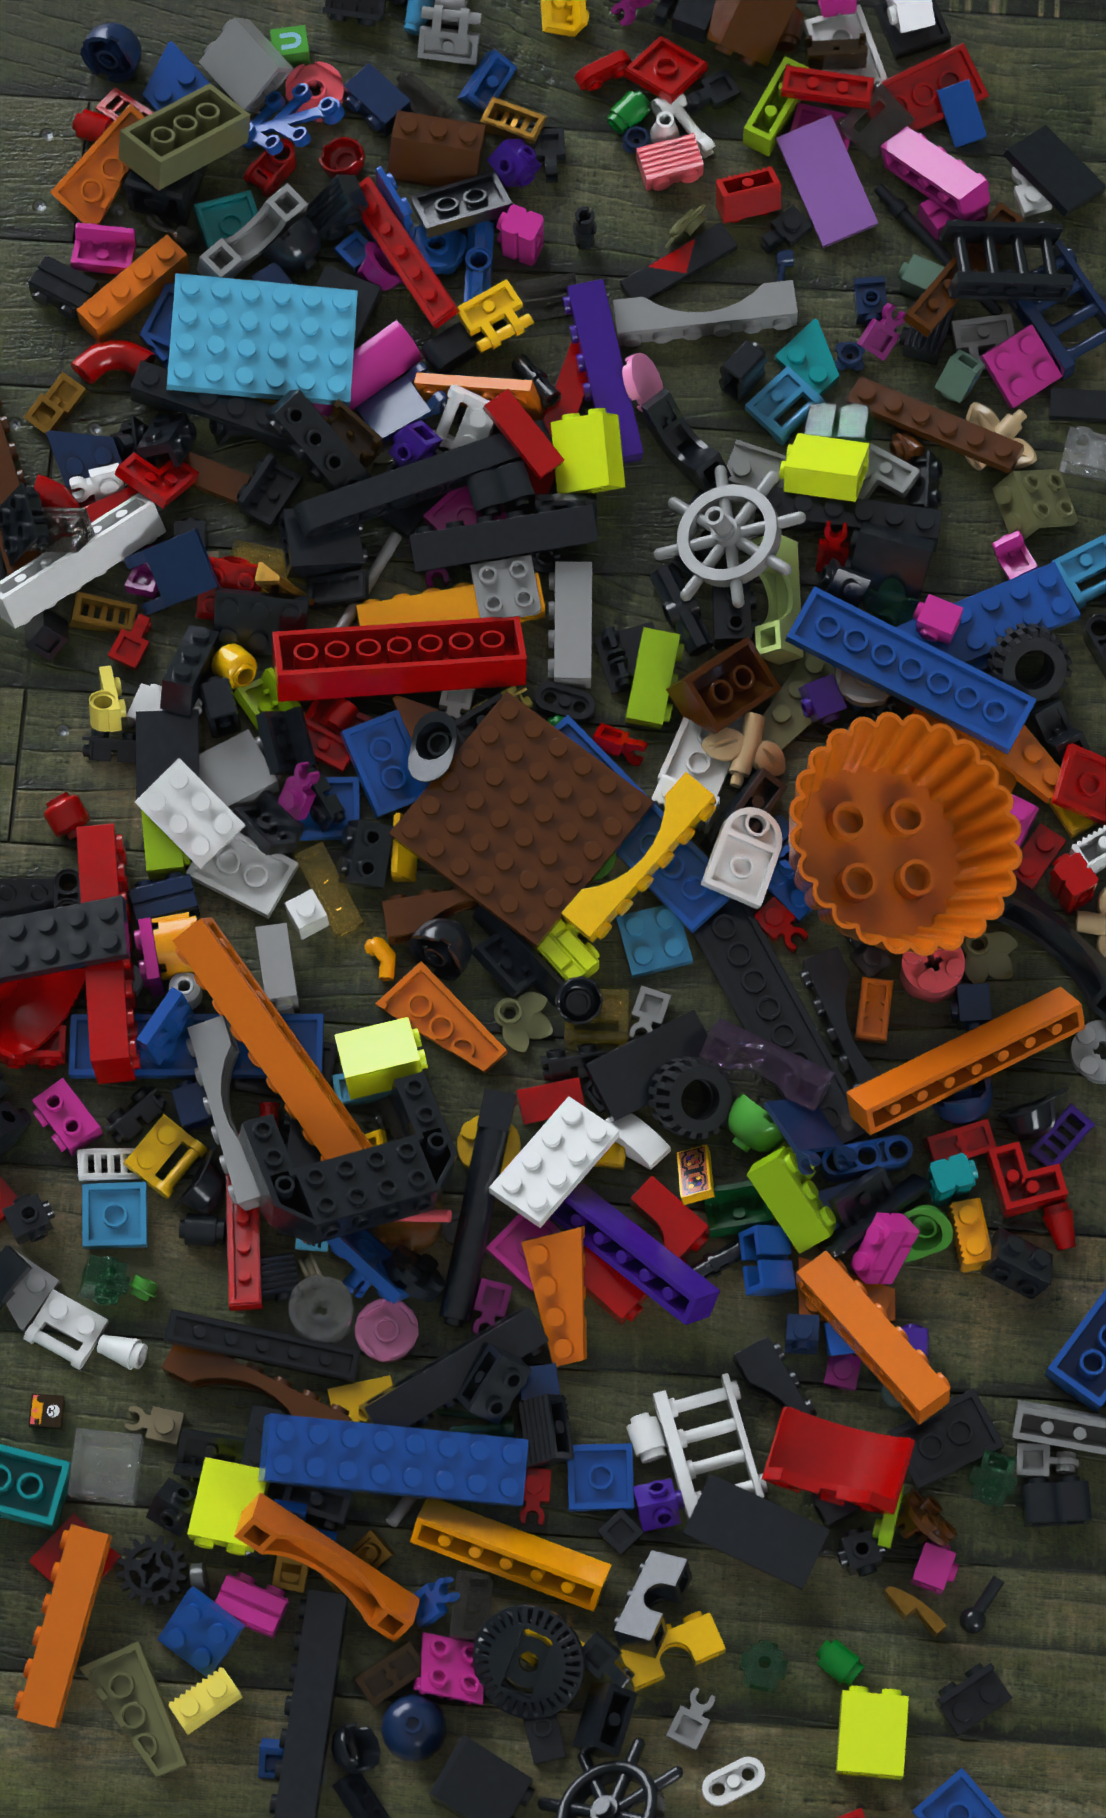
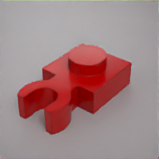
[815,520,850,572]
[754,896,808,953]
[520,1468,551,1526]

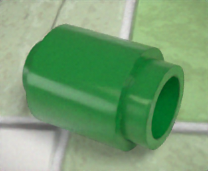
[606,91,650,135]
[815,1639,865,1686]

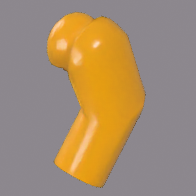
[364,937,396,981]

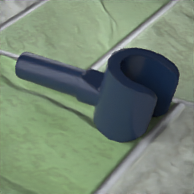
[776,249,794,282]

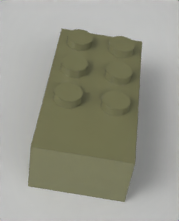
[118,83,250,190]

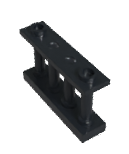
[939,219,1074,302]

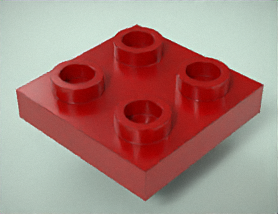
[195,556,262,621]
[305,698,373,774]

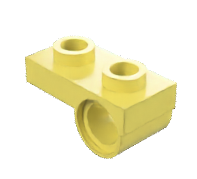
[89,665,127,732]

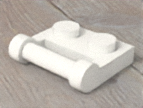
[433,385,495,450]
[23,1289,109,1370]

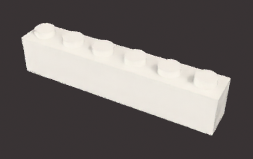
[0,493,166,629]

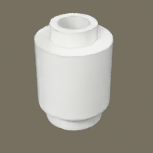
[169,972,203,1009]
[626,1413,667,1464]

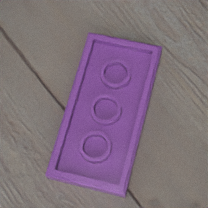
[776,115,878,248]

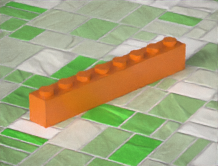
[846,986,1085,1135]

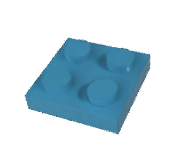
[616,905,693,979]
[82,1182,148,1249]

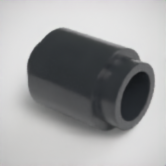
[179,1213,226,1247]

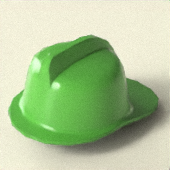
[903,1204,954,1262]

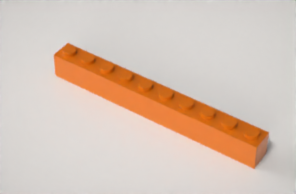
[172,917,373,1161]

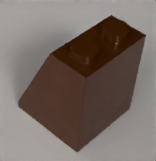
[707,0,798,67]

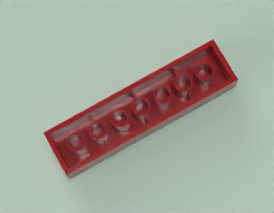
[272,616,527,702]
[76,823,141,1084]

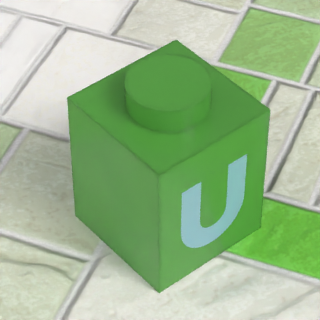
[269,25,311,68]

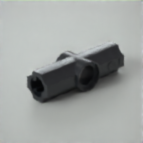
[650,564,713,657]

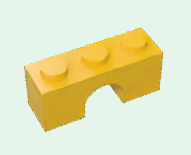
[620,1611,726,1692]

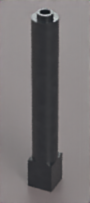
[439,1088,517,1328]

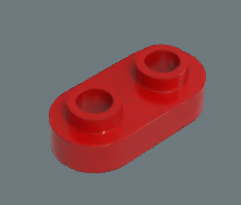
[574,50,632,92]

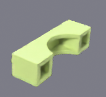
[751,535,803,665]

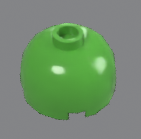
[727,1093,785,1153]

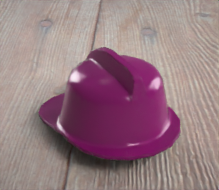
[357,242,404,291]

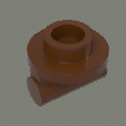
[889,432,925,462]

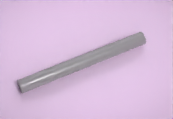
[335,532,402,628]

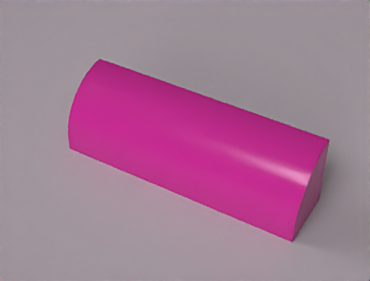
[311,320,423,418]

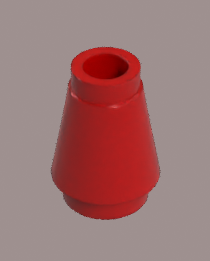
[1042,1202,1076,1251]

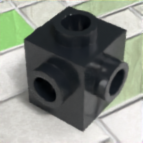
[2,1193,55,1245]
[146,1478,197,1537]
[836,1527,886,1577]

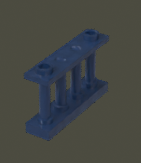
[1003,240,1106,381]

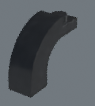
[641,389,732,492]

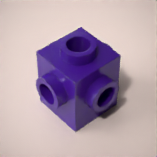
[487,139,542,187]
[388,420,443,467]
[633,1478,685,1532]

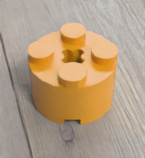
[151,912,198,981]

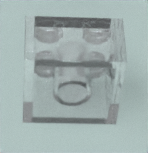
[68,1428,145,1506]

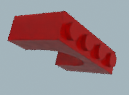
[583,1176,709,1326]

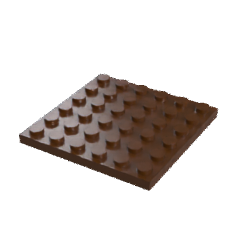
[389,691,654,948]

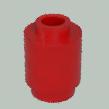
[72,109,114,143]

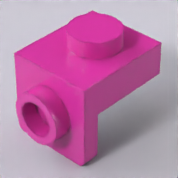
[992,531,1038,580]

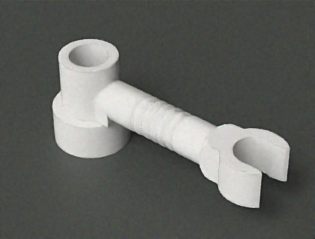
[651,94,715,159]

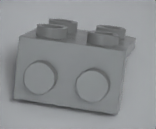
[470,555,541,618]

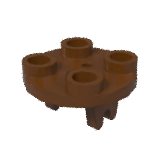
[896,1489,957,1546]

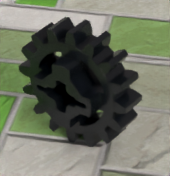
[116,1535,188,1607]

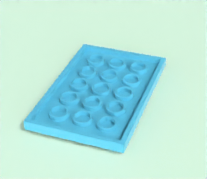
[166,273,358,406]

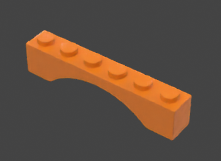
[234,1492,420,1643]

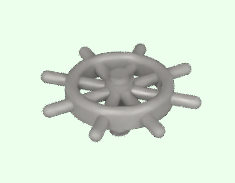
[654,465,806,608]

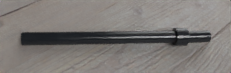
[874,184,1004,316]

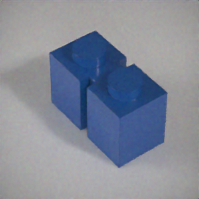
[738,1225,796,1297]

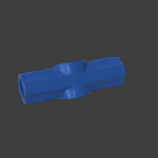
[464,221,494,303]

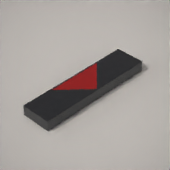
[620,222,737,301]

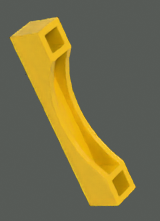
[561,772,717,943]

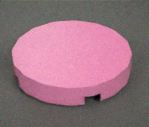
[622,352,663,412]
[355,1299,419,1363]

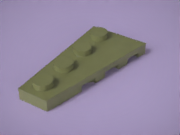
[762,652,835,752]
[79,1641,189,1778]

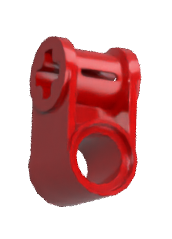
[243,138,297,198]

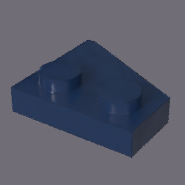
[46,430,122,488]

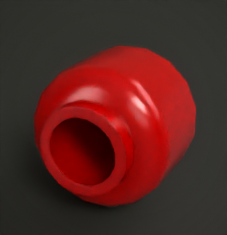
[44,792,90,840]

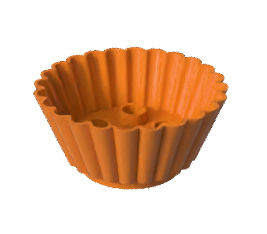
[788,712,1023,956]

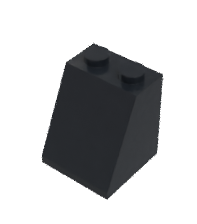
[124,164,208,226]
[429,1735,535,1818]

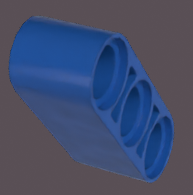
[820,1135,913,1182]

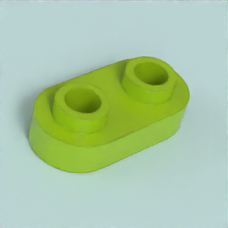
[872,1484,904,1548]

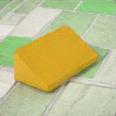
[391,813,418,883]

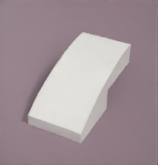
[605,1113,671,1170]

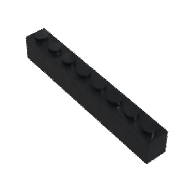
[269,1589,349,1818]

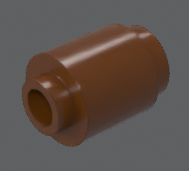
[776,7,804,52]

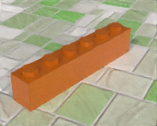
[796,1251,951,1425]
[14,1524,113,1728]

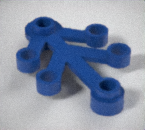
[242,83,345,155]

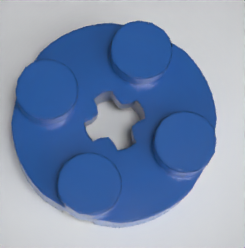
[409,225,467,275]

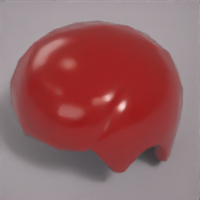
[318,137,365,179]

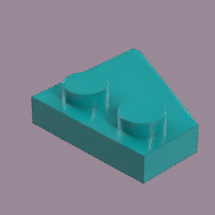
[774,318,839,397]

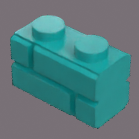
[926,1153,978,1208]

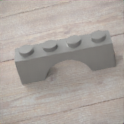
[197,183,308,279]

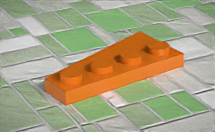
[946,723,1060,804]

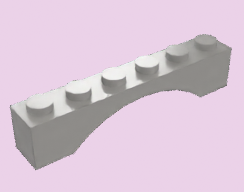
[613,280,798,347]
[186,1016,260,1211]

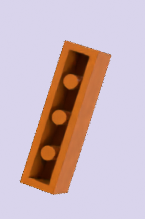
[77,234,190,343]

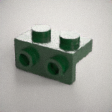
[704,1180,774,1238]

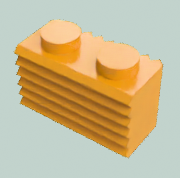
[947,1198,992,1273]

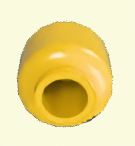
[211,643,257,689]

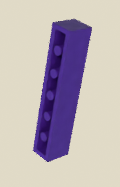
[562,279,643,464]
[550,1182,720,1325]

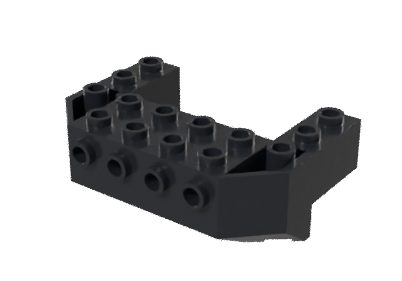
[239,1071,457,1245]

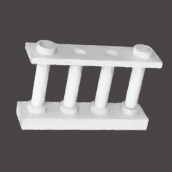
[653,1373,768,1521]

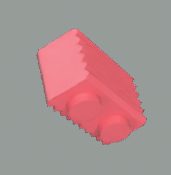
[636,133,704,191]

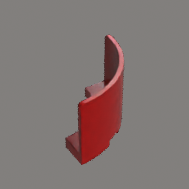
[0,967,86,1059]
[762,1406,915,1515]

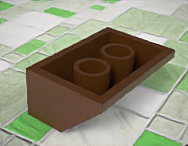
[387,110,486,188]
[666,636,781,734]

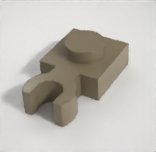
[124,1406,185,1447]

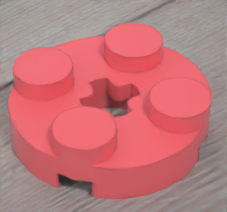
[285,61,344,122]

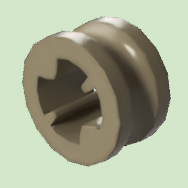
[297,1253,323,1285]

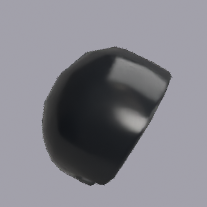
[555,976,603,1025]
[331,1722,381,1774]

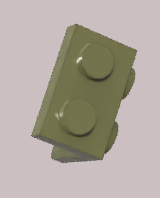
[992,469,1078,540]

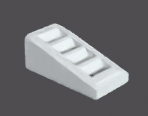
[77,1148,142,1185]

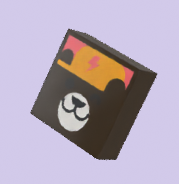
[28,1393,65,1430]

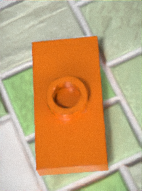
[855,977,894,1044]

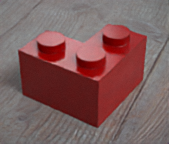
[985,1141,1069,1219]

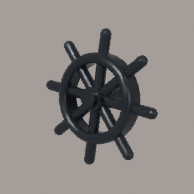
[538,1738,684,1818]

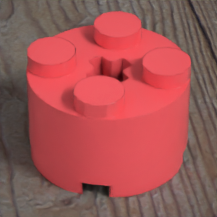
[900,947,965,1003]

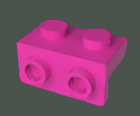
[71,223,137,275]

